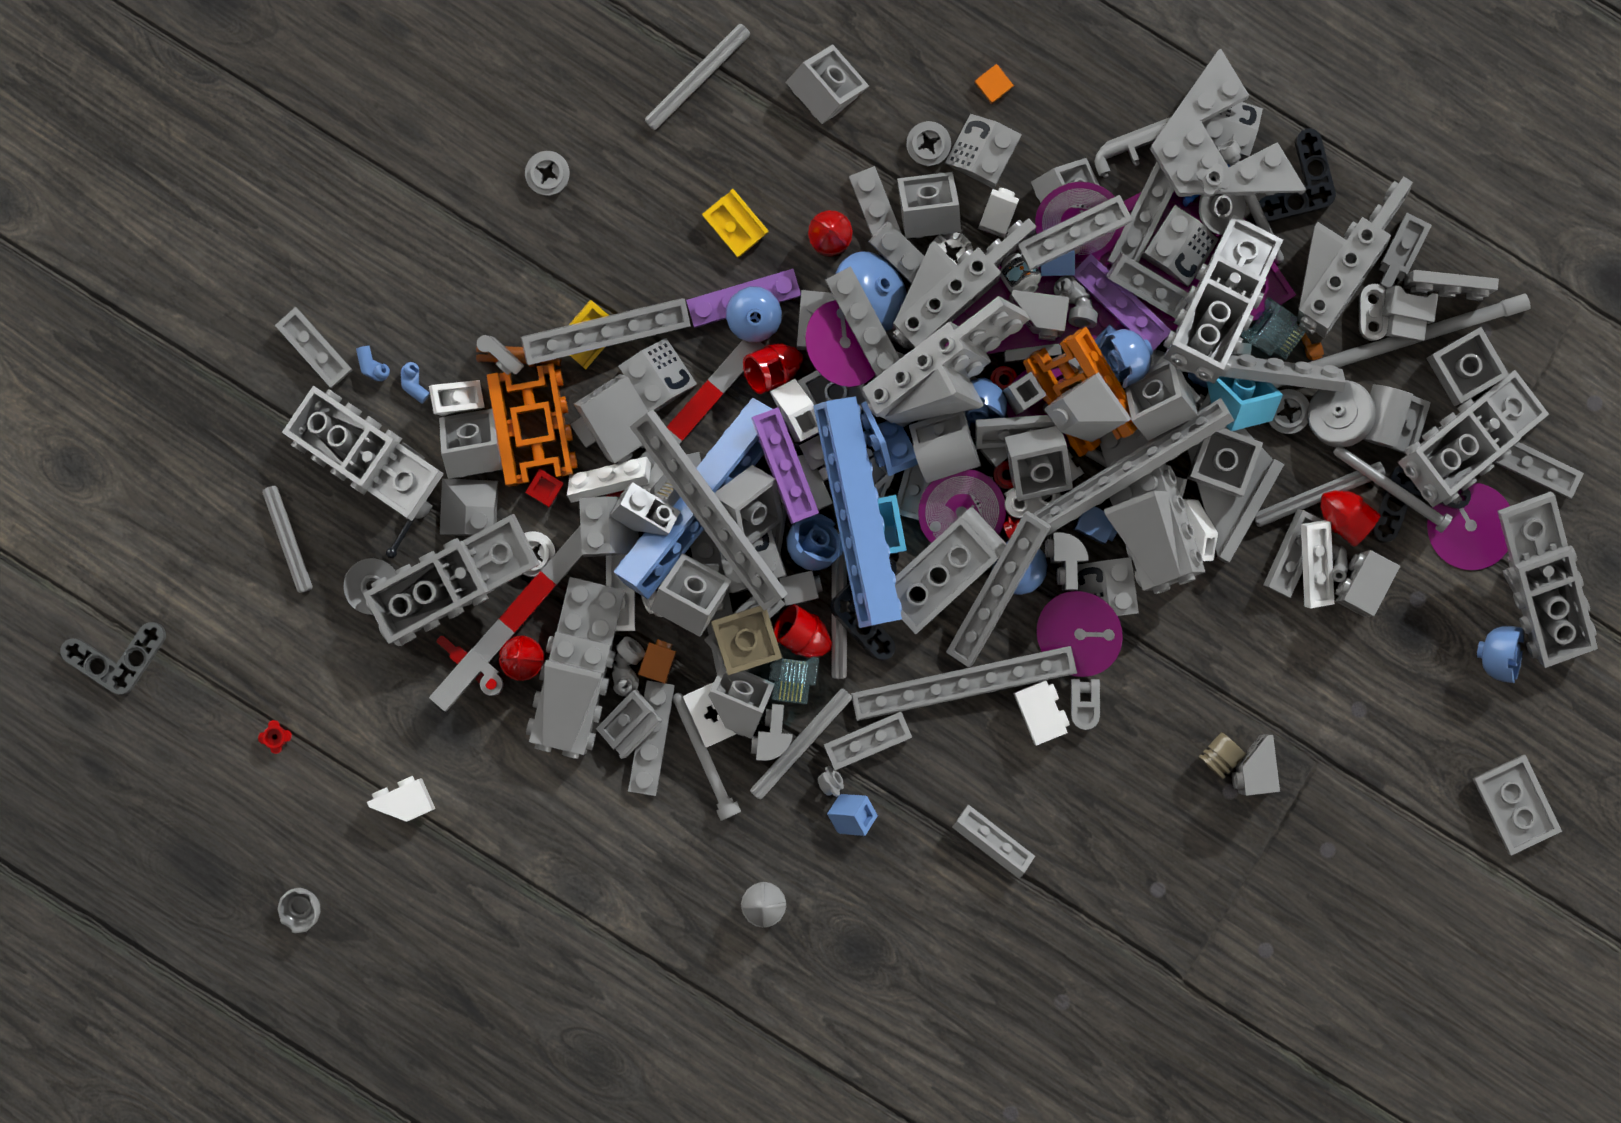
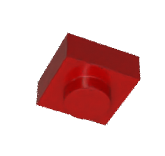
[525,469,564,507]

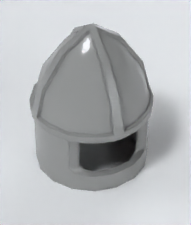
[741,882,786,928]

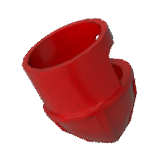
[808,210,853,257]
[743,344,803,394]
[1320,490,1381,547]
[773,604,832,658]
[499,636,545,681]

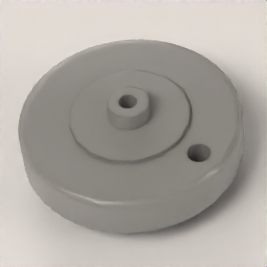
[1307,380,1376,447]

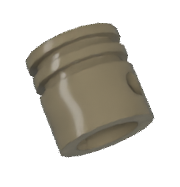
[1199,732,1246,779]

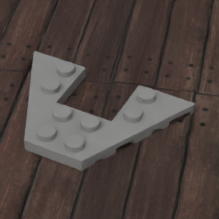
[1150,49,1306,197]

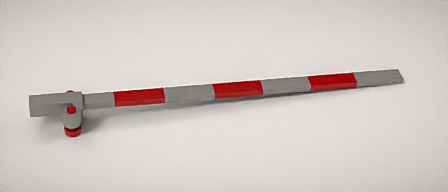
[429,340,765,712]

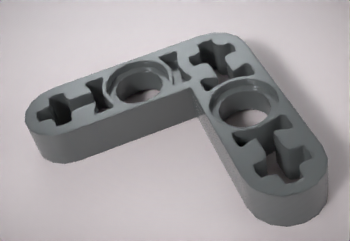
[60,622,166,694]

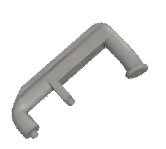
[1095,117,1171,178]

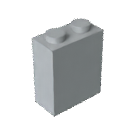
[574,374,648,463]

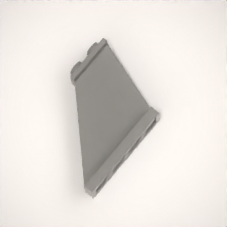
[1187,391,1285,563]

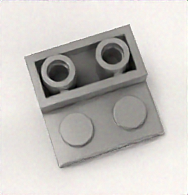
[1363,384,1431,454]
[909,411,980,483]
[1045,533,1088,591]
[751,704,793,761]

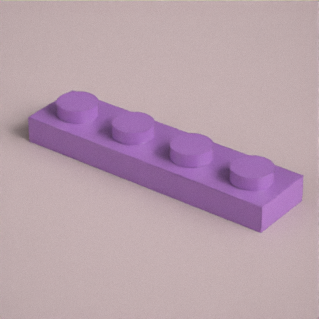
[1071,254,1171,351]
[686,269,801,328]
[751,407,819,524]

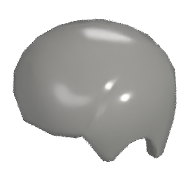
[277,888,321,933]

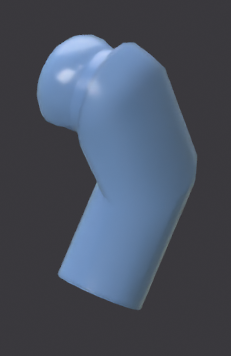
[401,362,430,404]

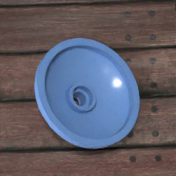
[836,251,907,332]

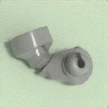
[1054,275,1098,328]
[612,637,645,697]

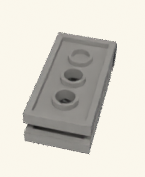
[895,507,1007,634]

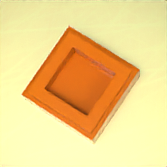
[974,64,1014,104]

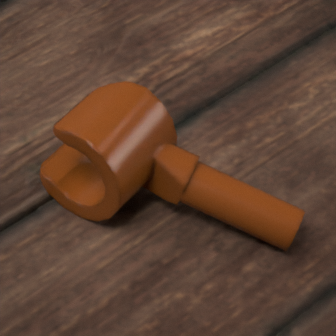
[1294,324,1324,360]

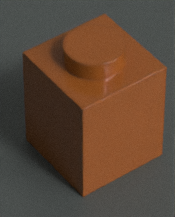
[638,639,677,683]

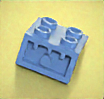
[860,401,918,476]

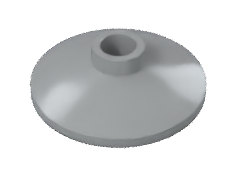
[1199,194,1246,235]
[343,558,396,615]

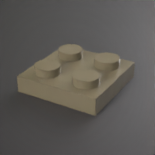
[711,606,782,675]

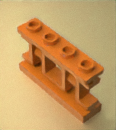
[1023,327,1138,457]
[487,363,578,487]

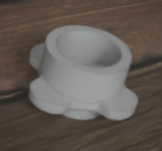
[1197,163,1230,195]
[818,766,844,797]

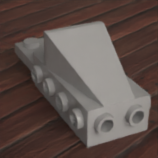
[1297,176,1413,338]
[1163,215,1283,384]
[893,218,1036,350]
[862,296,1030,427]
[1398,370,1549,508]
[282,386,444,521]
[1099,429,1205,594]
[1497,492,1598,668]
[363,514,540,645]
[526,577,625,759]

